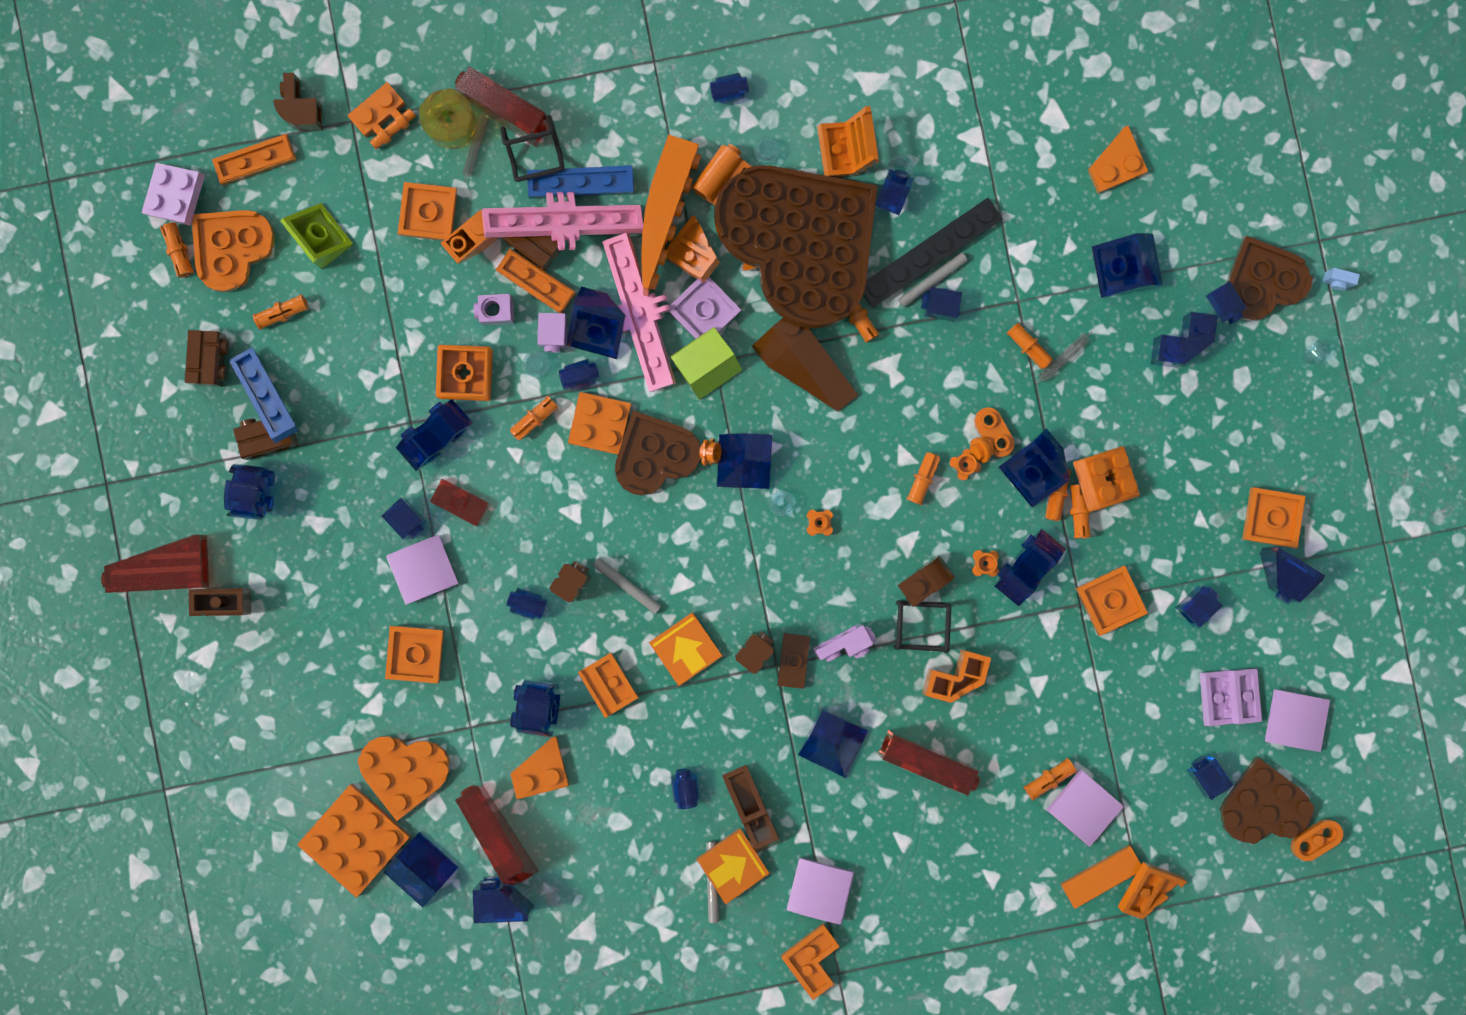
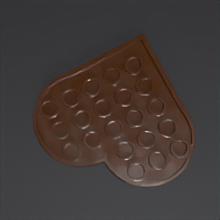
[714,165,877,328]

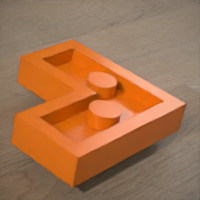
[781,923,840,1000]

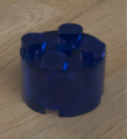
[224,464,275,520]
[510,680,560,737]

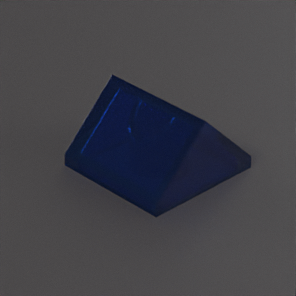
[383,832,459,908]

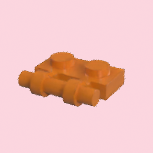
[347,82,416,150]

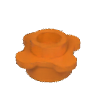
[699,439,722,466]
[950,449,981,480]
[807,510,833,536]
[972,550,999,577]

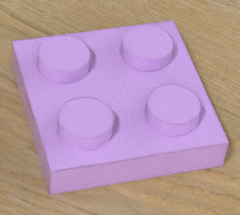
[142,163,205,226]
[669,277,741,339]

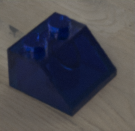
[1092,233,1163,298]
[473,876,534,923]

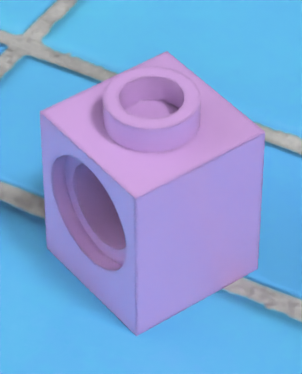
[474,294,514,326]
[537,313,568,353]

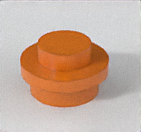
[970,437,994,463]

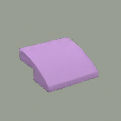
[386,535,458,605]
[1200,669,1262,726]
[1265,689,1330,752]
[1046,769,1124,847]
[787,857,855,925]

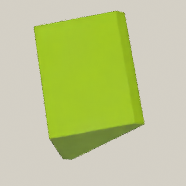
[281,203,353,269]
[670,327,742,400]

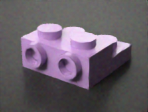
[813,624,877,662]

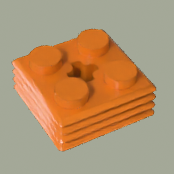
[436,345,493,401]
[1073,446,1140,512]

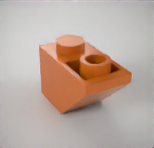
[440,209,500,264]

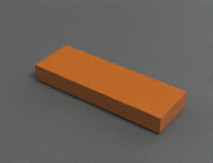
[212,134,297,186]
[496,249,576,314]
[1060,845,1141,909]

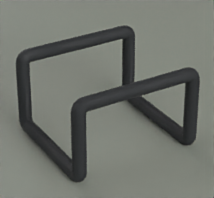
[500,115,565,182]
[893,600,952,653]

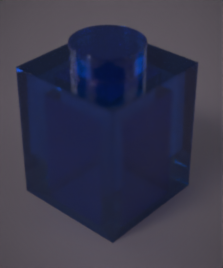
[875,169,914,215]
[1205,281,1247,324]
[920,287,962,322]
[381,498,427,540]
[1175,586,1223,628]
[1187,755,1233,800]

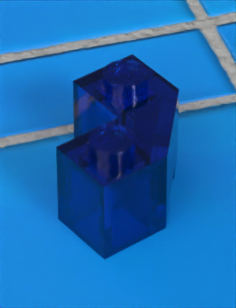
[1151,312,1218,368]
[395,399,473,471]
[994,528,1066,606]

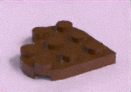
[1223,236,1313,321]
[615,410,700,496]
[1220,757,1314,844]

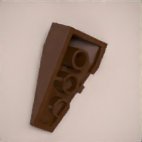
[751,318,858,412]

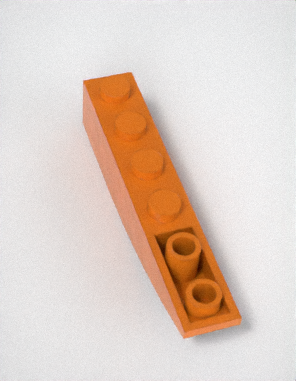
[641,134,702,297]

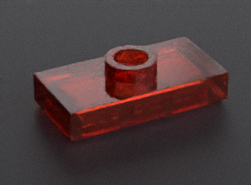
[430,479,490,527]

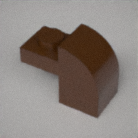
[273,73,323,131]
[897,555,955,607]

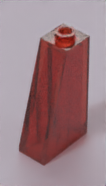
[454,66,549,148]
[101,535,209,593]
[878,730,980,796]
[455,785,539,886]

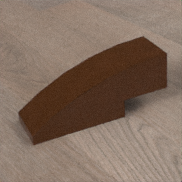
[722,765,781,853]

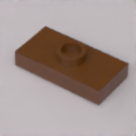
[777,633,810,689]

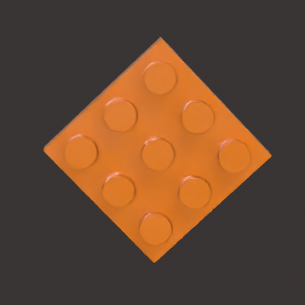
[297,784,411,898]

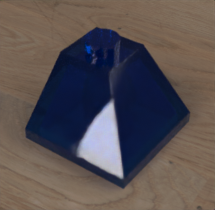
[567,286,626,359]
[999,428,1070,507]
[717,433,772,489]
[1260,547,1325,604]
[798,707,869,778]

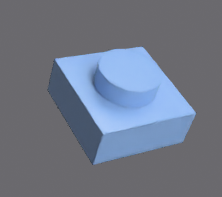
[1323,268,1360,291]

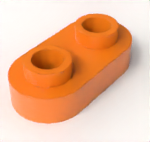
[974,407,1014,457]
[1291,819,1343,861]

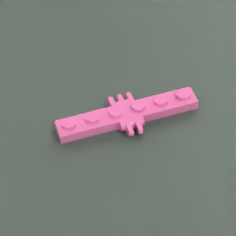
[482,192,643,250]
[602,233,676,392]

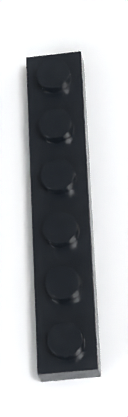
[863,198,1003,309]

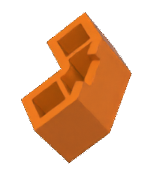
[922,649,991,703]

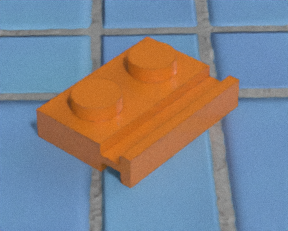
[578,652,639,718]

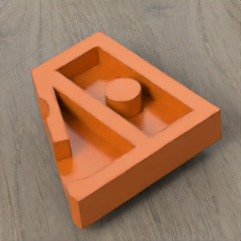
[1088,126,1148,194]
[666,215,720,283]
[510,736,569,799]
[1117,862,1187,919]

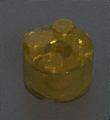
[419,88,477,149]

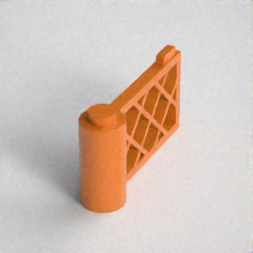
[691,144,752,206]

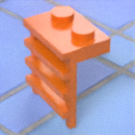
[817,106,879,177]

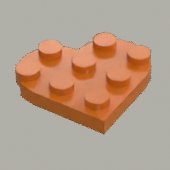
[192,210,275,292]
[358,736,450,821]

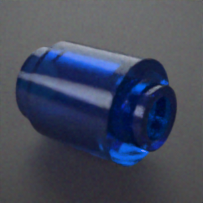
[709,72,749,104]
[559,359,600,391]
[506,588,548,620]
[670,768,700,809]

